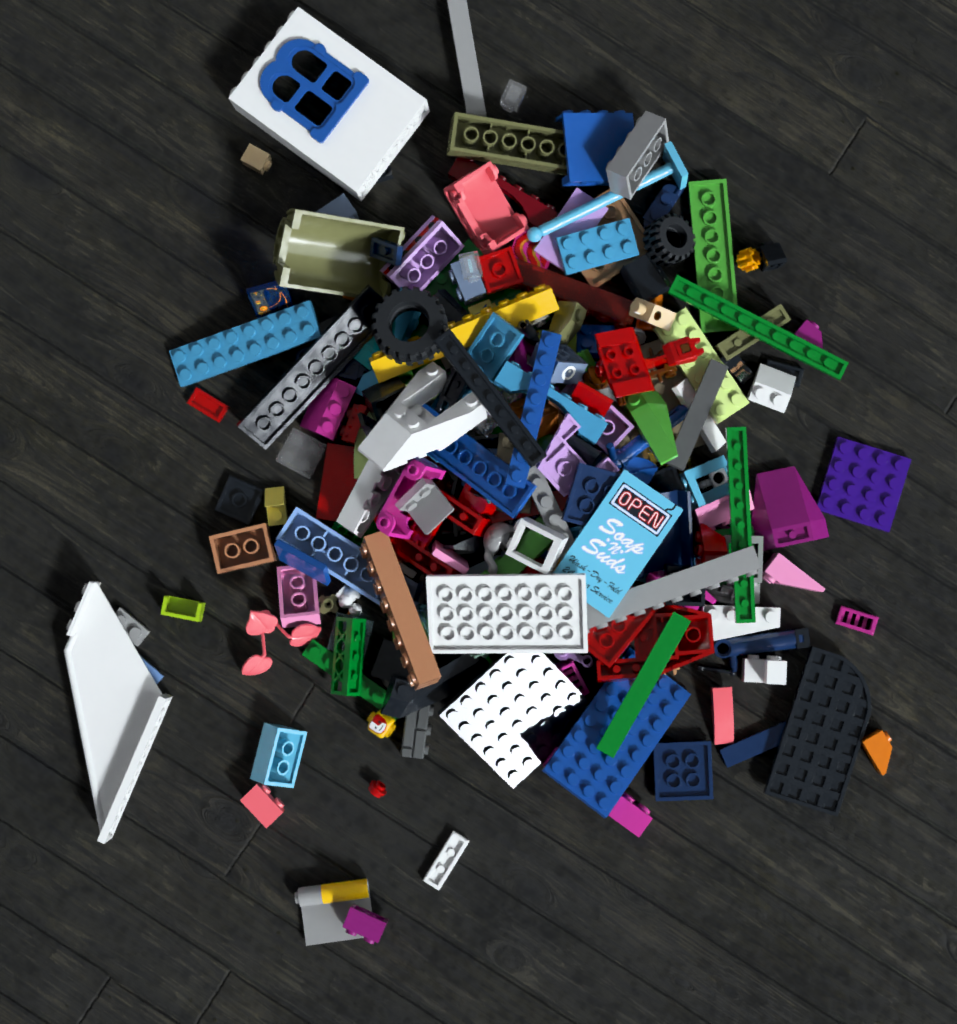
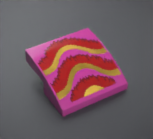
[512,228,550,275]

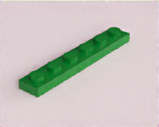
[302,639,398,721]

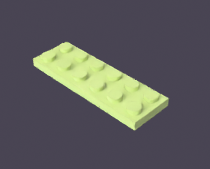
[653,307,749,424]

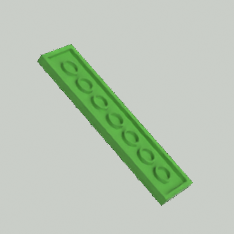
[688,179,739,334]

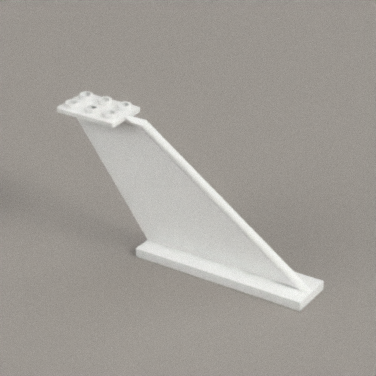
[64,581,173,844]

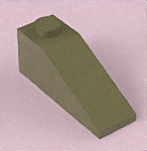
[548,301,587,345]

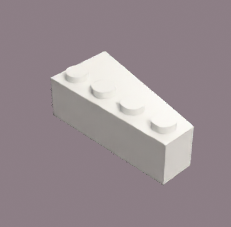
[336,459,402,538]

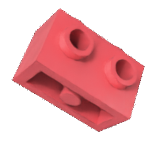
[240,782,285,828]

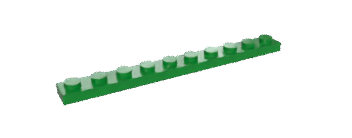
[668,275,849,380]
[725,427,756,624]

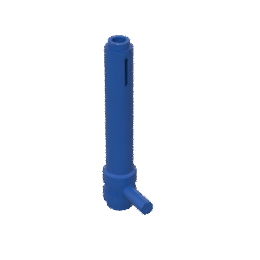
[606,405,688,473]

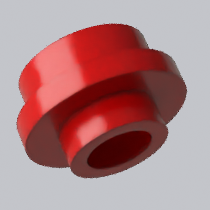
[368,780,387,798]

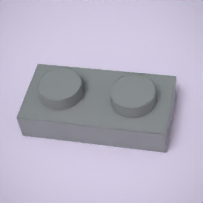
[116,607,151,646]

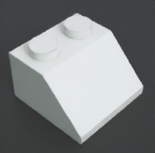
[746,363,796,413]

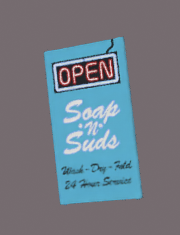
[553,469,683,618]

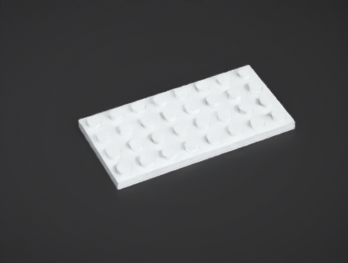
[426,573,588,654]

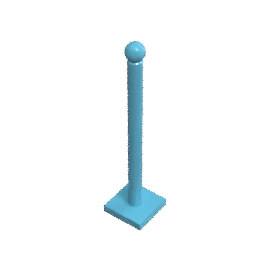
[527,141,688,242]

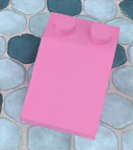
[762,553,825,592]
[277,566,321,628]

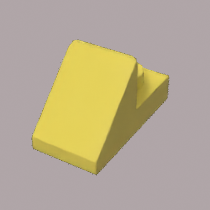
[265,486,288,526]

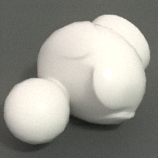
[335,584,362,616]

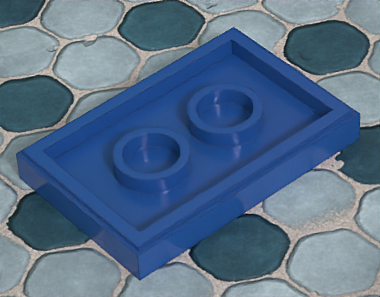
[274,539,331,586]

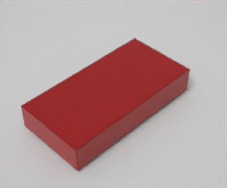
[186,387,229,423]

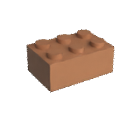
[209,523,277,574]

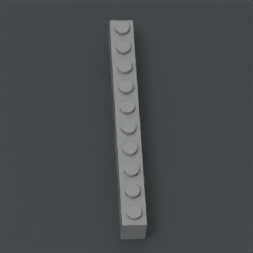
[587,546,761,633]

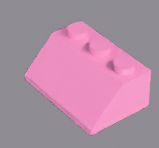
[691,489,754,530]

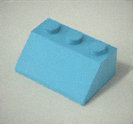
[250,722,307,788]

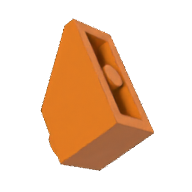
[861,729,892,776]

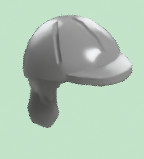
[483,522,515,574]

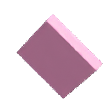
[432,540,469,574]

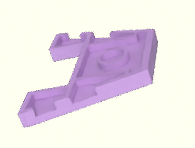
[537,413,620,497]

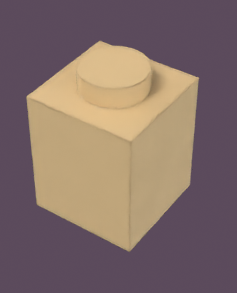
[240,143,272,175]

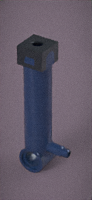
[713,627,811,672]

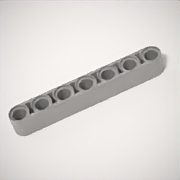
[447,0,487,117]

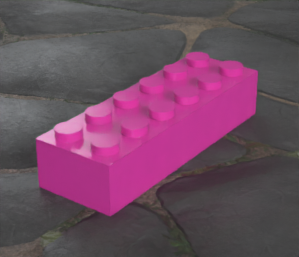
[542,747,653,837]

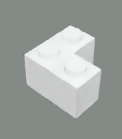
[741,655,787,685]

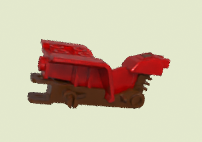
[582,327,704,406]

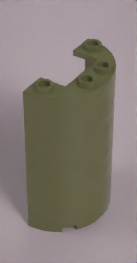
[273,208,405,297]

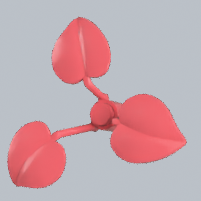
[241,610,321,675]

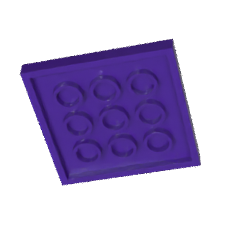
[817,436,912,532]

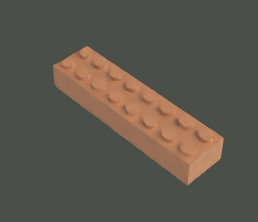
[359,531,442,691]

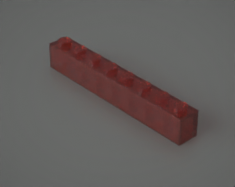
[510,258,634,329]

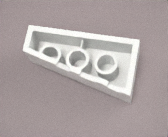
[700,605,781,641]

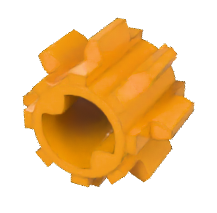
[736,247,762,272]

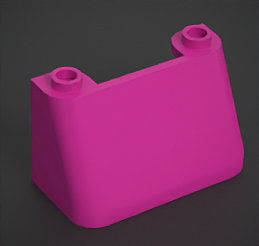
[376,457,446,539]

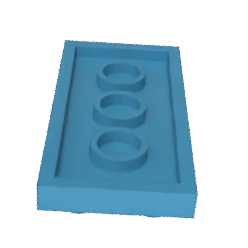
[555,218,639,276]

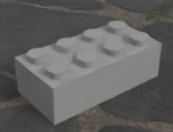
[606,111,669,200]

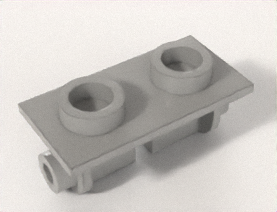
[705,585,734,605]

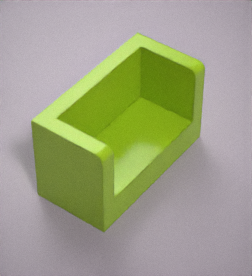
[160,595,206,622]

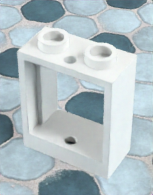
[505,517,568,575]

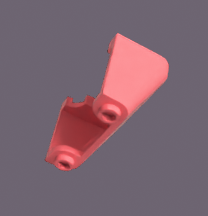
[443,161,529,254]

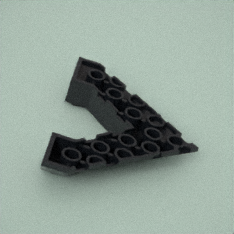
[380,571,500,719]

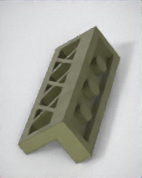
[713,304,791,361]

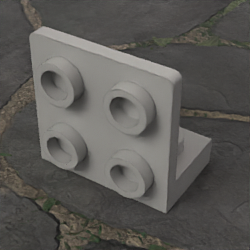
[395,478,454,535]

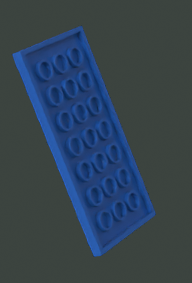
[542,648,691,818]

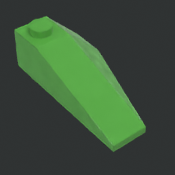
[623,391,678,465]

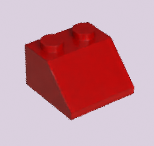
[570,381,614,417]

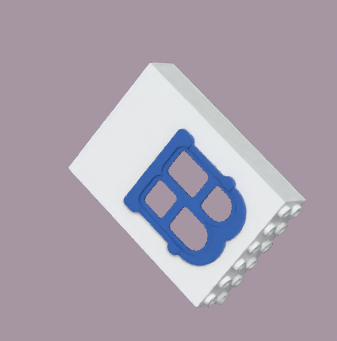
[228,7,430,202]

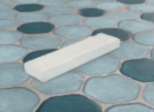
[672,378,726,453]

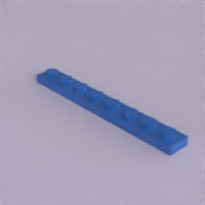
[505,330,562,489]

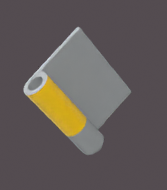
[295,878,372,946]

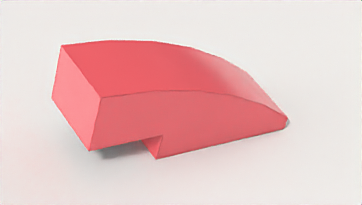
[711,686,734,745]

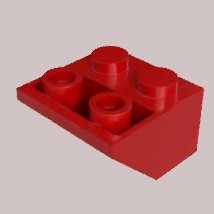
[693,523,728,566]

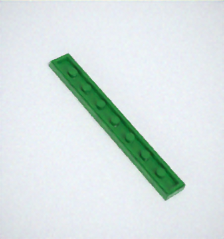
[596,611,691,758]

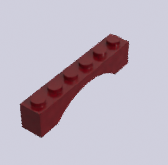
[448,157,558,228]

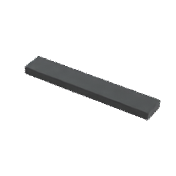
[666,359,729,471]

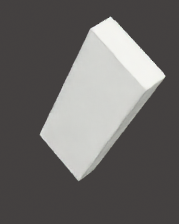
[423,830,470,891]

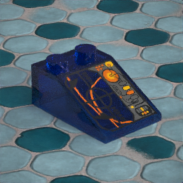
[246,281,294,318]

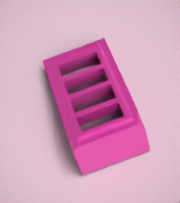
[835,605,879,635]
[555,659,590,696]

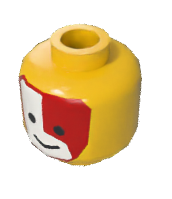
[367,710,396,738]

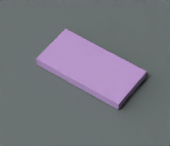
[534,188,609,271]

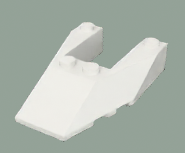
[358,361,487,472]

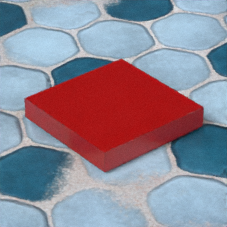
[474,246,524,295]

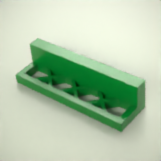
[330,617,366,696]

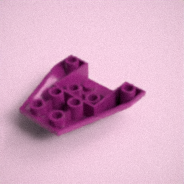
[751,466,829,552]

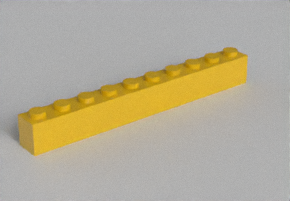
[369,284,559,383]

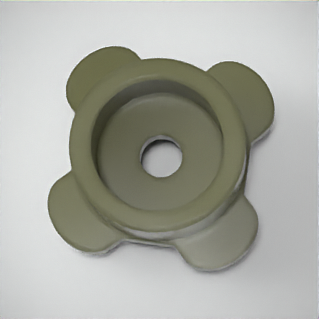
[319,594,339,614]

